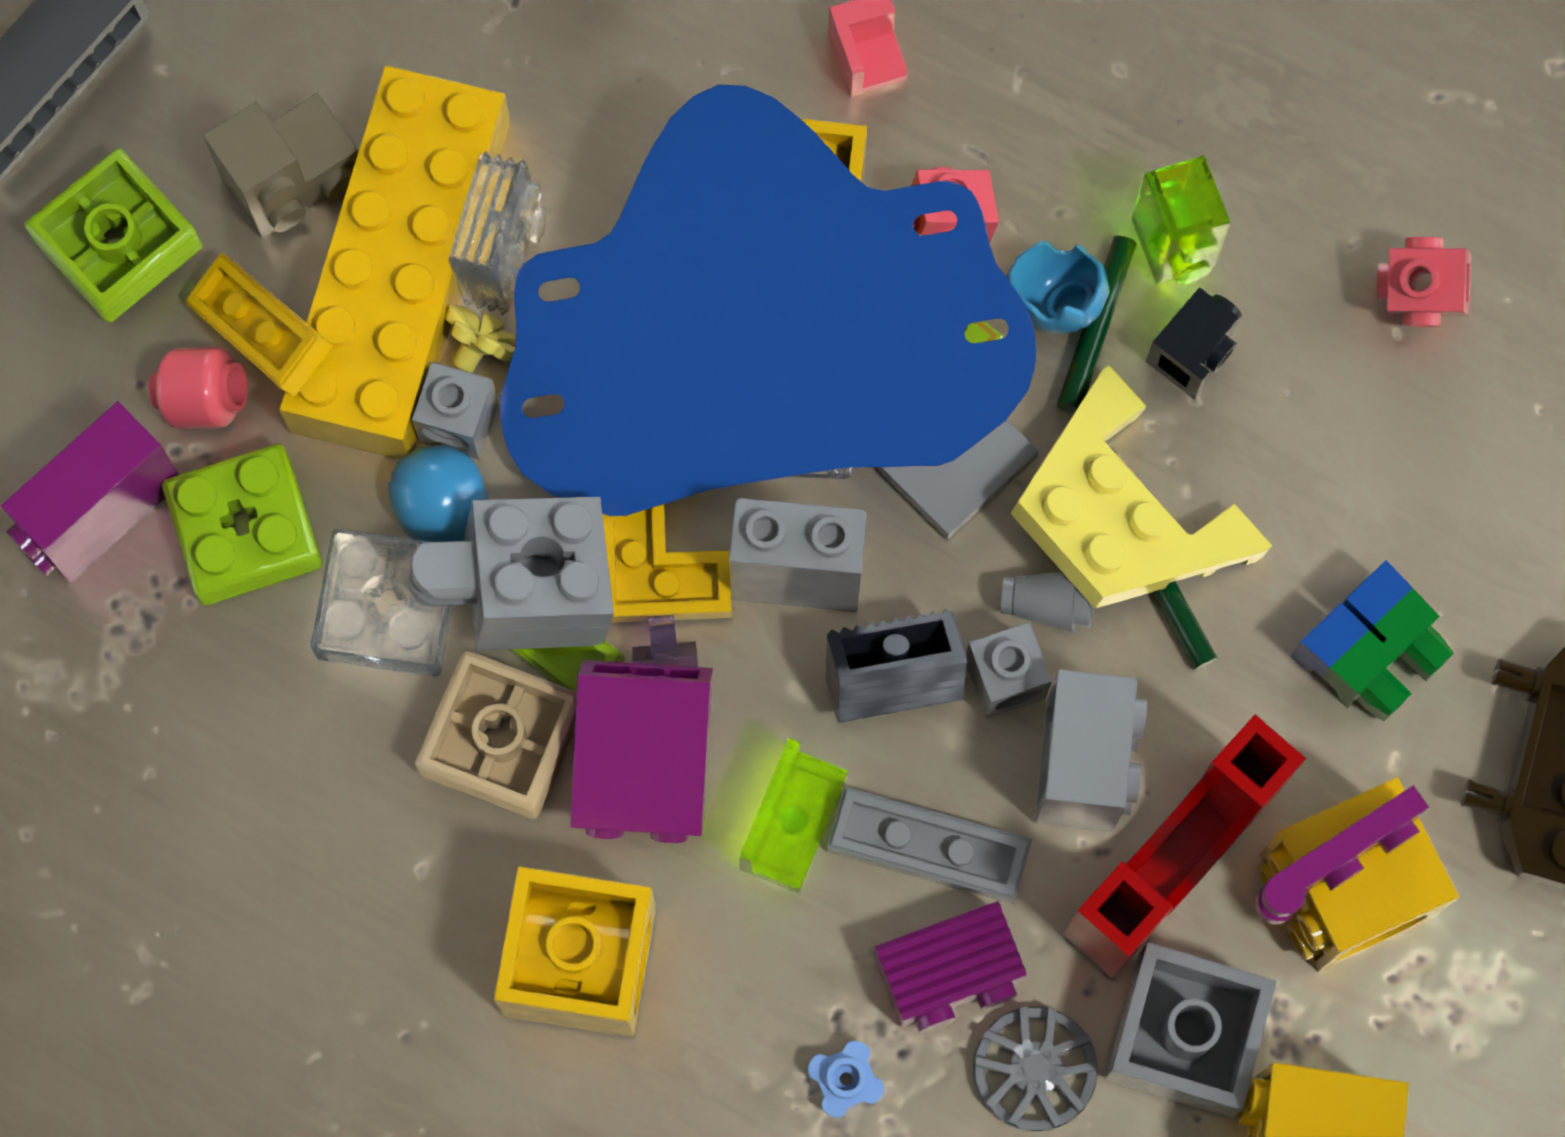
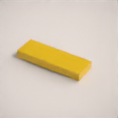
[185,252,333,397]

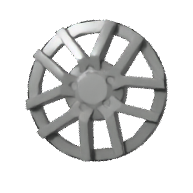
[973,1006,1098,1132]

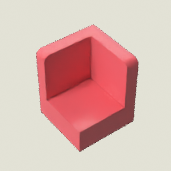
[828,0,907,97]

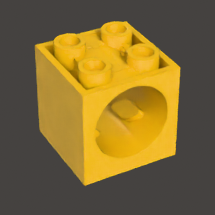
[1258,777,1460,972]
[494,866,656,1038]
[1238,1062,1409,1137]

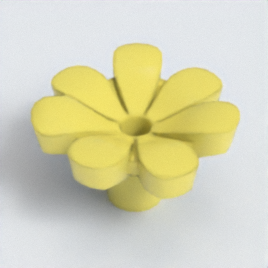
[445,304,516,373]

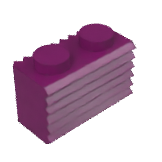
[873,901,1027,1033]

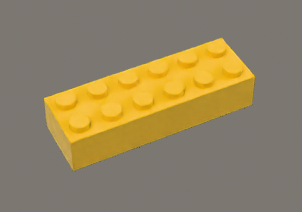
[280,65,511,460]

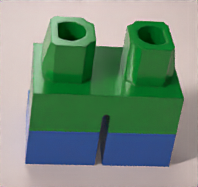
[1291,560,1454,722]

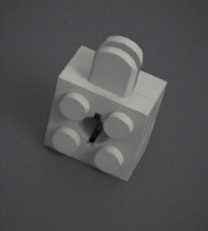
[408,497,614,650]

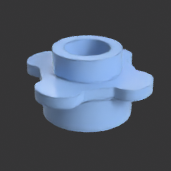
[808,1041,884,1118]

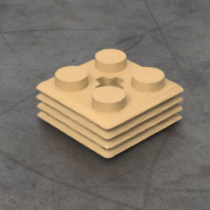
[415,650,577,819]

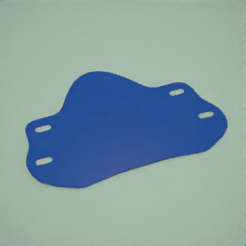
[500,84,1036,516]

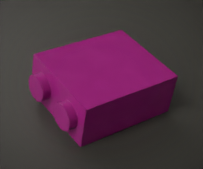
[1,401,179,584]
[570,660,713,843]

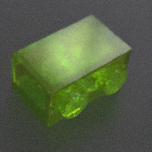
[1131,155,1231,285]

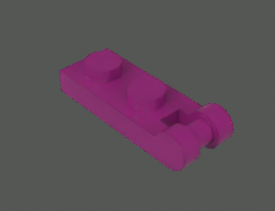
[1255,785,1429,924]

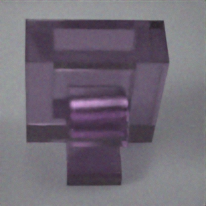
[632,615,698,667]

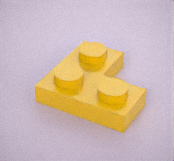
[602,504,732,623]

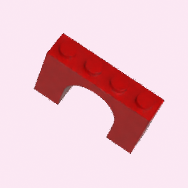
[1063,714,1306,979]

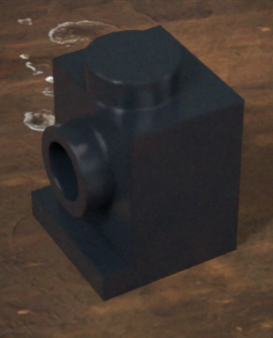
[1146,287,1243,400]

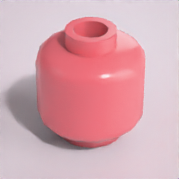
[148,347,248,430]

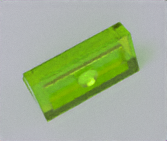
[739,738,849,894]

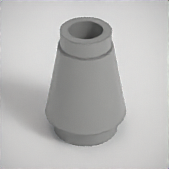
[1001,571,1094,633]

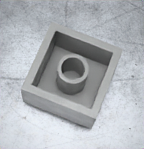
[1035,669,1147,832]
[1104,942,1277,1118]

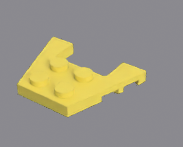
[1010,365,1273,609]

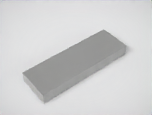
[826,786,1032,905]

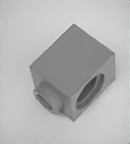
[412,362,498,460]
[966,622,1052,719]

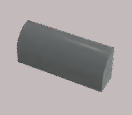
[0,0,151,182]

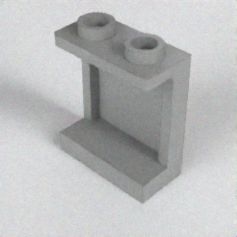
[729,498,867,612]

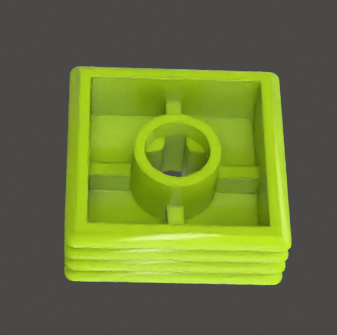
[25,148,202,322]
[162,443,323,606]

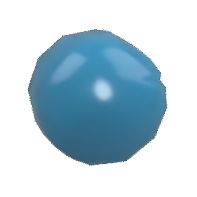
[1007,241,1110,334]
[388,444,489,543]

